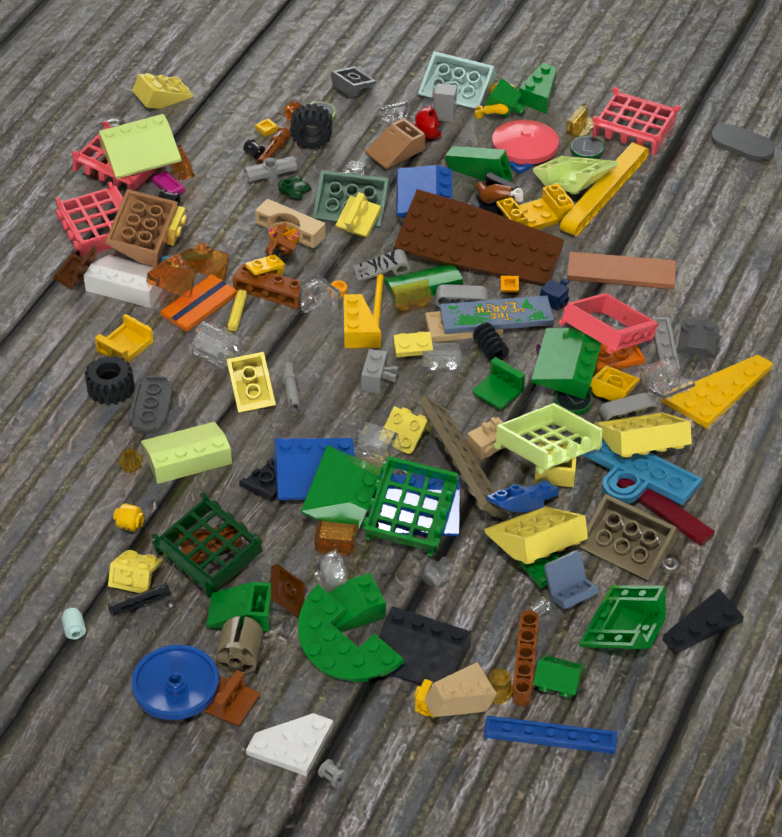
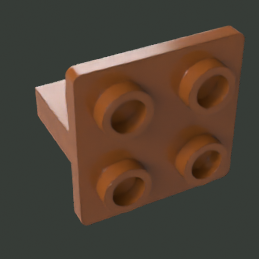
[265,222,297,257]
[203,670,260,726]

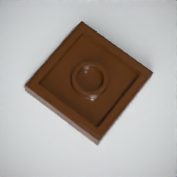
[271,563,305,618]

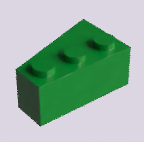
[518,62,557,114]

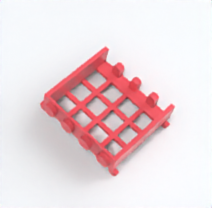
[592,87,681,155]
[72,120,158,191]
[55,182,123,257]

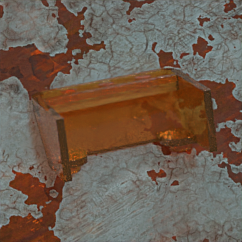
[146,242,230,298]

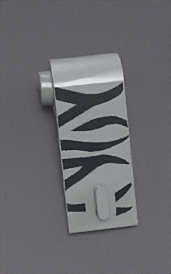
[354,249,411,283]

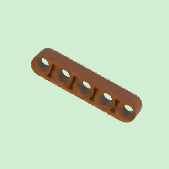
[512,610,539,706]

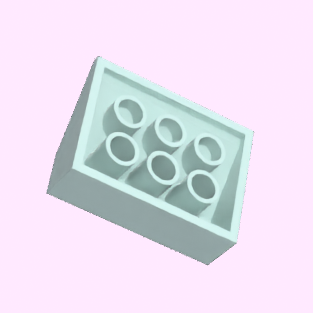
[418,51,497,109]

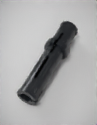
[108,583,171,617]

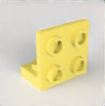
[108,550,162,593]

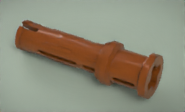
[256,127,291,165]

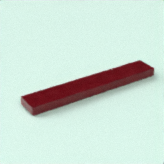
[616,478,715,546]

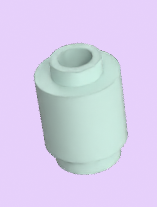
[61,608,86,639]

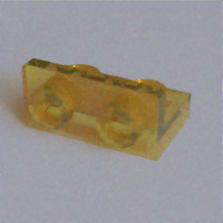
[392,279,432,311]

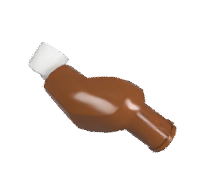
[475,182,524,204]

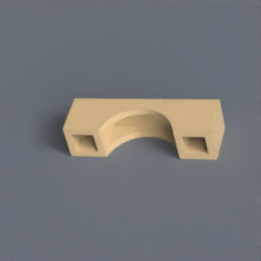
[255,199,326,248]

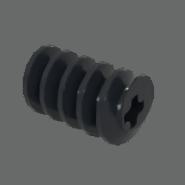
[473,322,509,362]

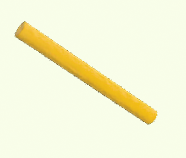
[373,274,384,326]

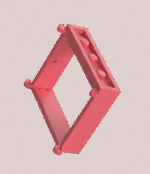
[559,293,659,354]

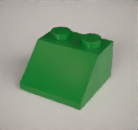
[533,655,586,697]

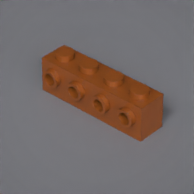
[233,263,307,310]

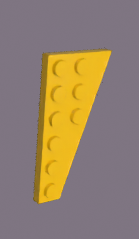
[661,354,773,429]

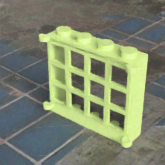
[493,403,603,474]

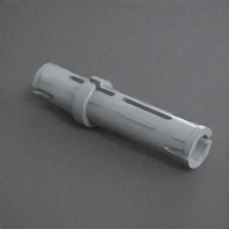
[282,362,301,412]

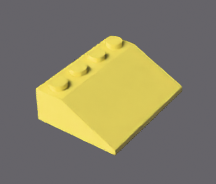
[594,412,692,458]
[484,506,588,564]

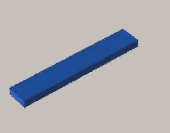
[484,716,617,754]

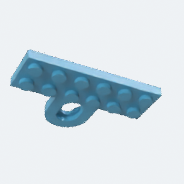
[582,438,703,505]

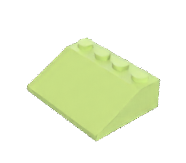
[99,114,181,179]
[141,422,232,484]

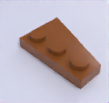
[179,526,242,563]

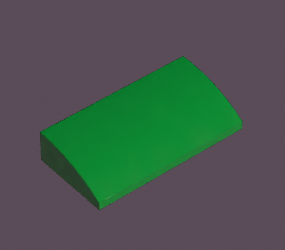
[384,265,463,304]

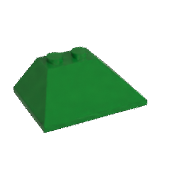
[300,445,381,536]
[579,585,666,649]

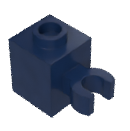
[540,278,570,311]

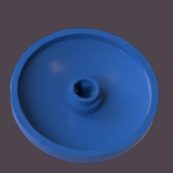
[132,645,219,720]

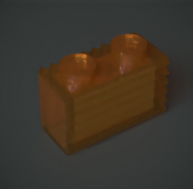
[314,521,358,555]

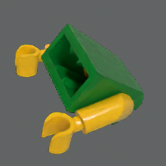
[474,78,525,119]

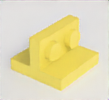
[336,192,382,239]

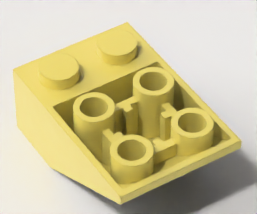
[132,73,193,109]
[534,440,578,487]

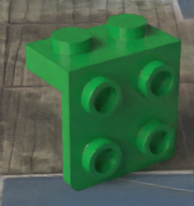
[473,357,525,410]

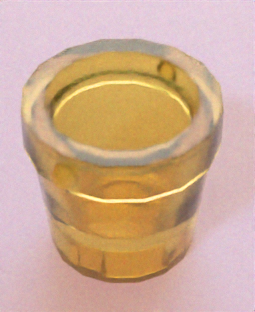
[488,668,513,704]

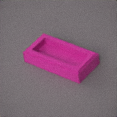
[151,171,185,195]

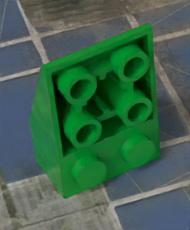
[206,582,273,632]

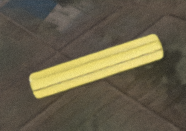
[228,289,247,332]

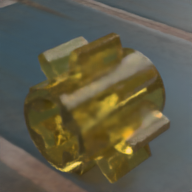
[118,449,143,473]

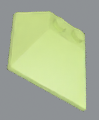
[533,156,618,194]

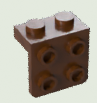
[54,246,97,290]

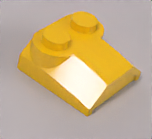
[590,365,640,401]

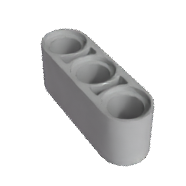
[435,284,488,308]
[599,393,657,421]

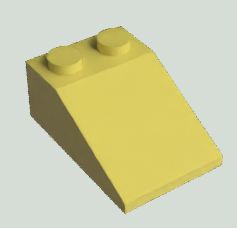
[227,352,276,413]

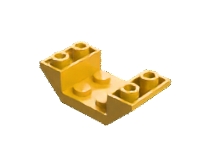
[496,183,574,230]

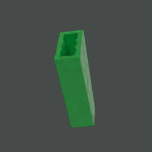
[445,146,513,182]

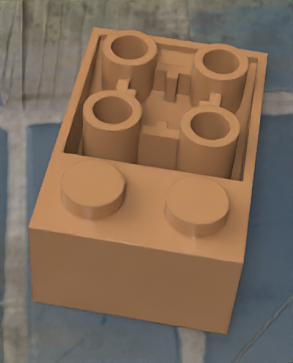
[365,118,425,170]

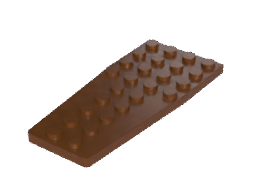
[394,189,564,286]

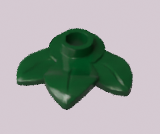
[278,176,312,199]

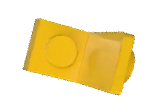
[246,254,285,276]

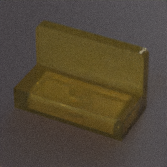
[566,103,595,138]

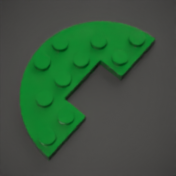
[298,584,405,682]

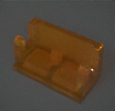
[170,144,195,180]

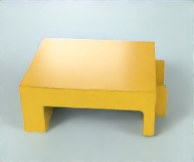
[95,314,154,362]

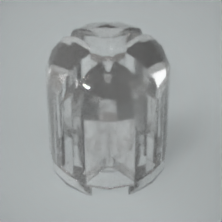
[188,321,242,370]

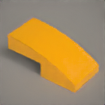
[500,276,519,292]

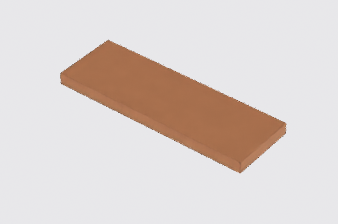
[567,252,676,289]

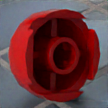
[413,105,442,140]

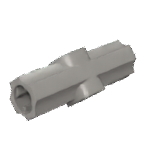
[244,156,297,182]

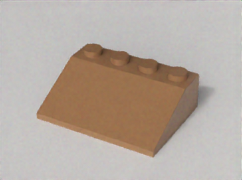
[106,189,178,267]

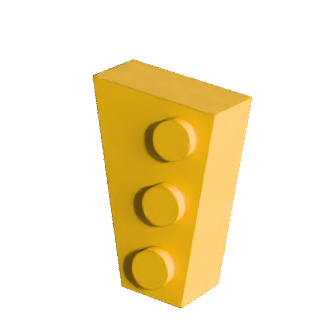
[344,294,381,348]

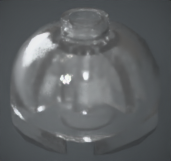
[315,549,348,591]

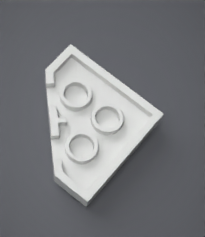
[246,713,333,776]

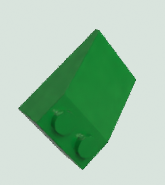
[329,573,386,632]

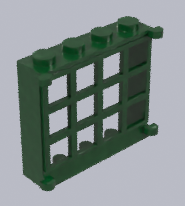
[151,492,263,598]

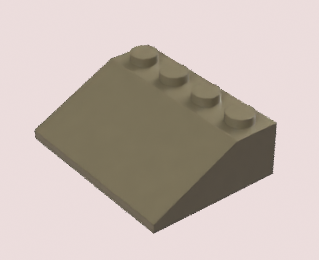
[577,494,680,582]

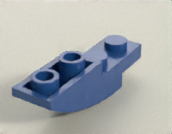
[487,481,559,512]

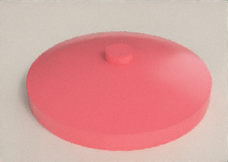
[492,120,559,164]

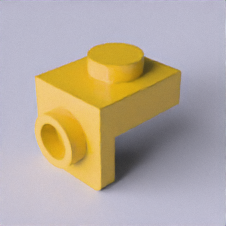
[414,679,433,717]

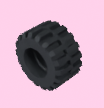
[290,104,333,149]
[85,356,134,405]

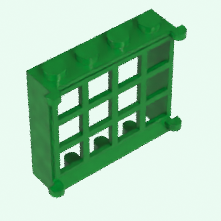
[363,456,459,557]

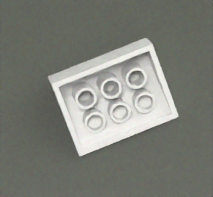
[84,255,174,308]

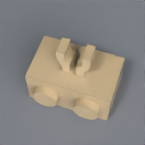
[467,417,506,460]

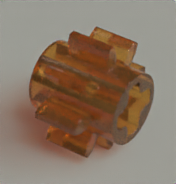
[283,101,301,120]

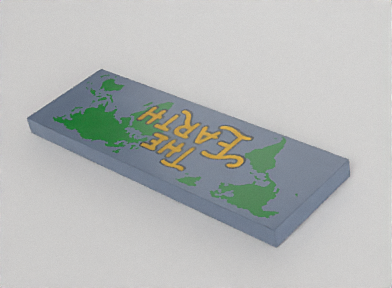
[440,295,554,334]

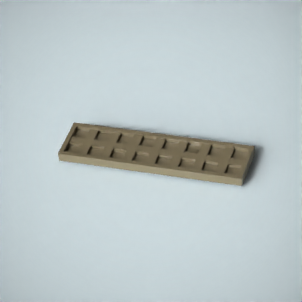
[419,396,510,521]

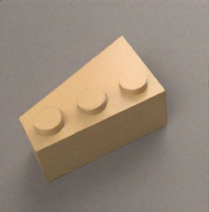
[424,662,497,717]

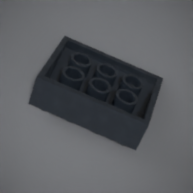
[379,606,471,686]

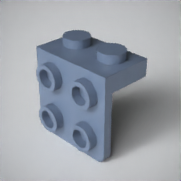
[544,550,599,609]

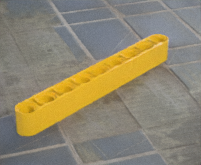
[560,142,649,237]

